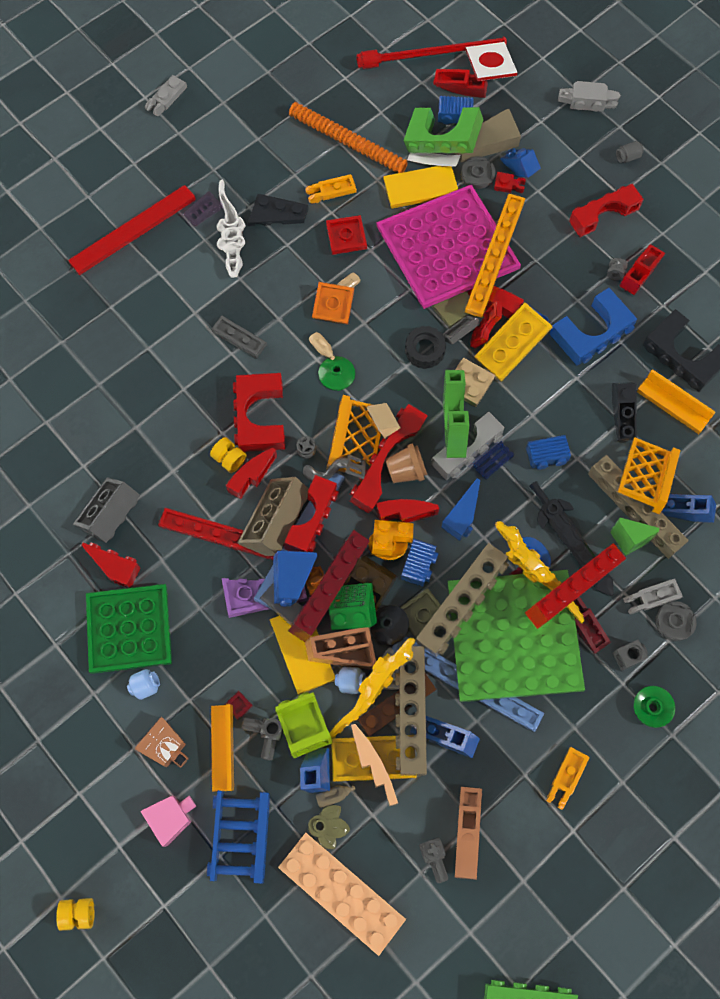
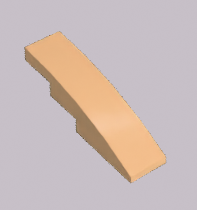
[351,724,398,806]

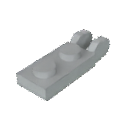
[145,75,187,116]
[623,579,683,615]

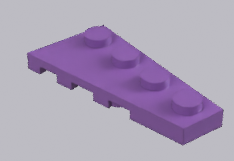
[222,578,308,618]

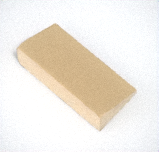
[366,403,401,438]

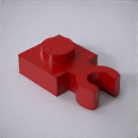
[494,172,526,193]

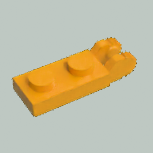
[305,174,356,204]
[546,747,589,810]

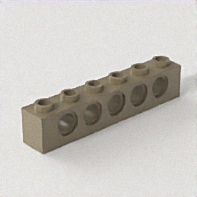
[588,455,689,559]
[416,543,509,657]
[395,646,427,776]

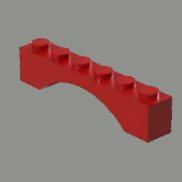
[349,404,428,513]
[524,543,626,629]

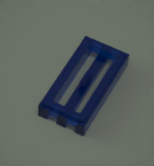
[473,441,514,479]

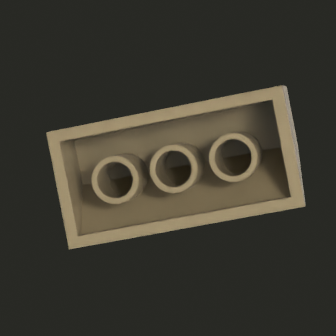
[238,477,309,556]

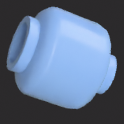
[335,667,366,694]
[127,669,160,700]

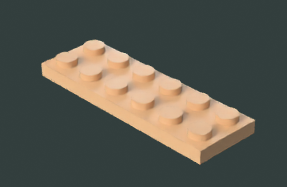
[278,833,406,956]

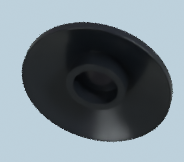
[370,605,409,645]

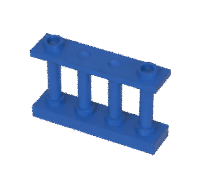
[207,790,270,883]

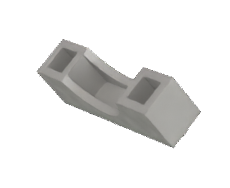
[431,412,504,480]

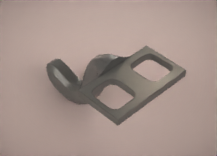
[303,454,366,481]

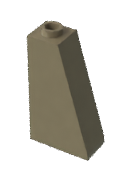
[455,109,521,162]

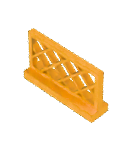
[326,395,381,474]
[617,437,680,515]

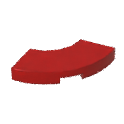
[470,301,502,348]

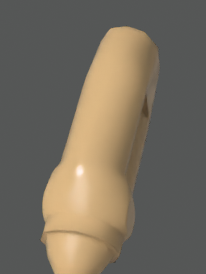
[337,272,361,288]
[309,332,335,360]

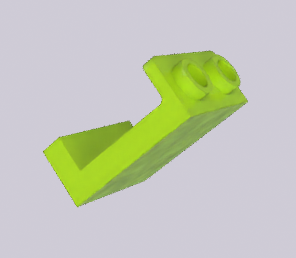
[275,692,333,758]

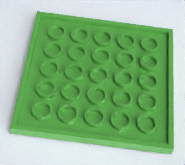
[448,570,585,702]

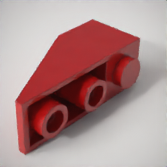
[82,542,140,588]

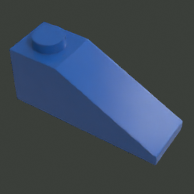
[441,478,480,541]
[652,494,716,522]
[410,716,480,758]

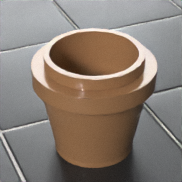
[385,443,427,483]

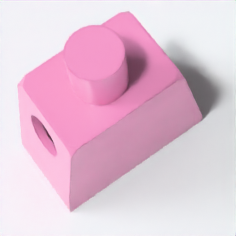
[141,796,196,847]

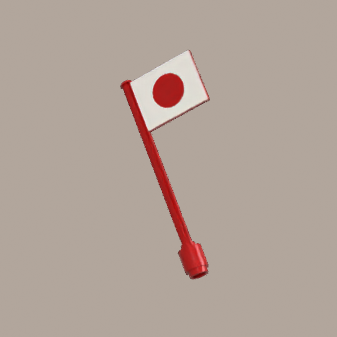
[356,36,517,81]

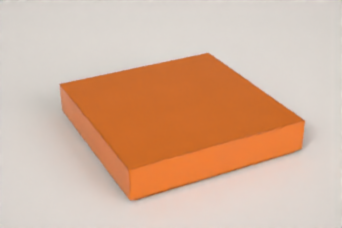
[312,282,355,325]

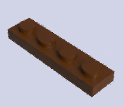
[358,674,437,737]

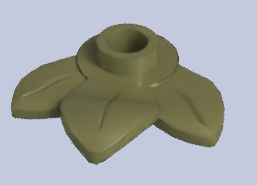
[308,805,350,849]

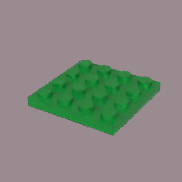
[86,584,172,674]

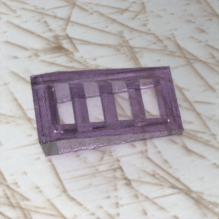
[183,191,223,227]

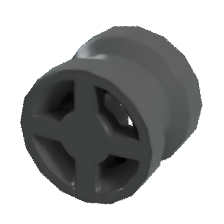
[607,258,628,280]
[296,436,316,459]

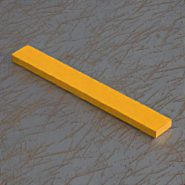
[465,194,525,318]

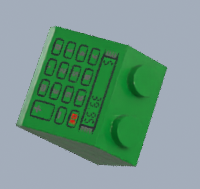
[329,583,377,630]

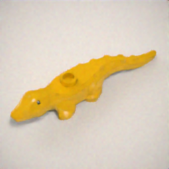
[495,521,584,623]
[329,638,415,739]

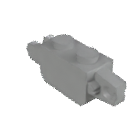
[558,81,621,112]

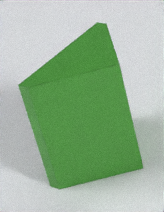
[610,517,659,556]

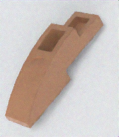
[455,787,482,880]

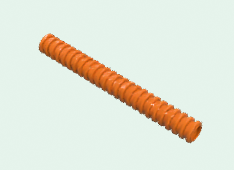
[289,102,407,173]

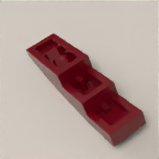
[574,596,611,654]

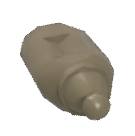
[316,785,355,807]

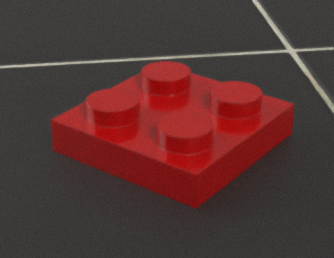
[326,215,367,255]

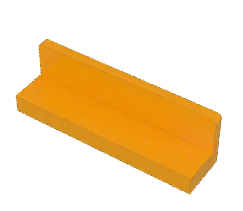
[637,370,716,434]
[211,704,234,792]

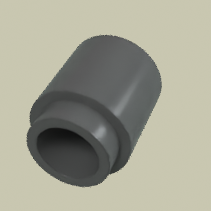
[616,141,644,163]

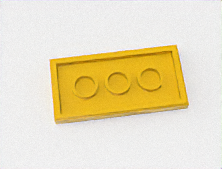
[383,166,458,209]
[474,303,553,382]
[270,606,335,695]
[331,735,417,782]

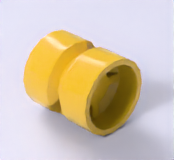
[210,437,247,473]
[57,898,95,931]

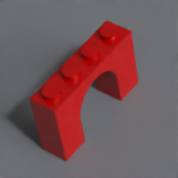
[233,373,285,452]

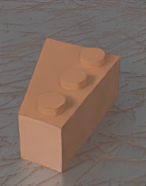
[305,627,376,670]

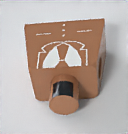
[135,717,188,768]

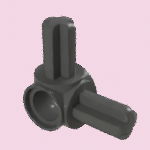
[242,718,283,761]
[419,837,448,883]

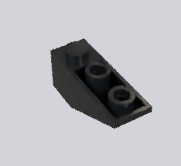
[612,382,637,441]

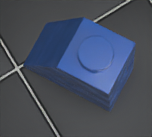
[273,551,317,607]

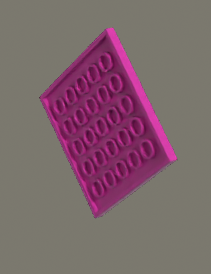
[377,185,521,309]

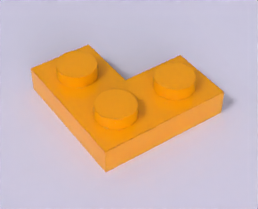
[372,520,414,556]

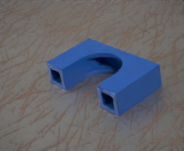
[549,288,637,366]

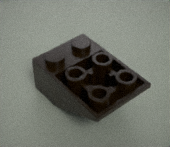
[344,556,398,611]

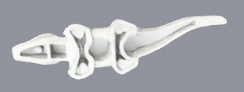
[217,179,246,278]

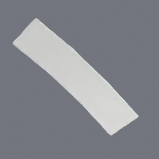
[407,152,461,166]

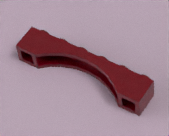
[288,530,370,642]

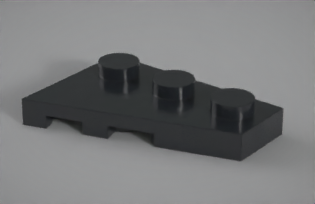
[248,194,309,226]

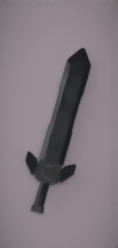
[529,481,614,596]

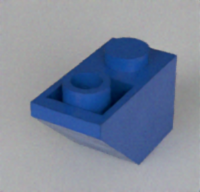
[500,148,541,178]
[300,748,330,793]

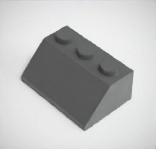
[73,478,140,543]

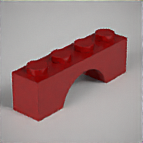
[569,184,644,237]
[284,475,339,552]

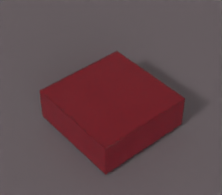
[224,691,253,720]

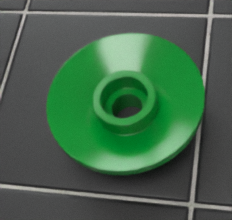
[318,356,355,391]
[633,686,675,728]

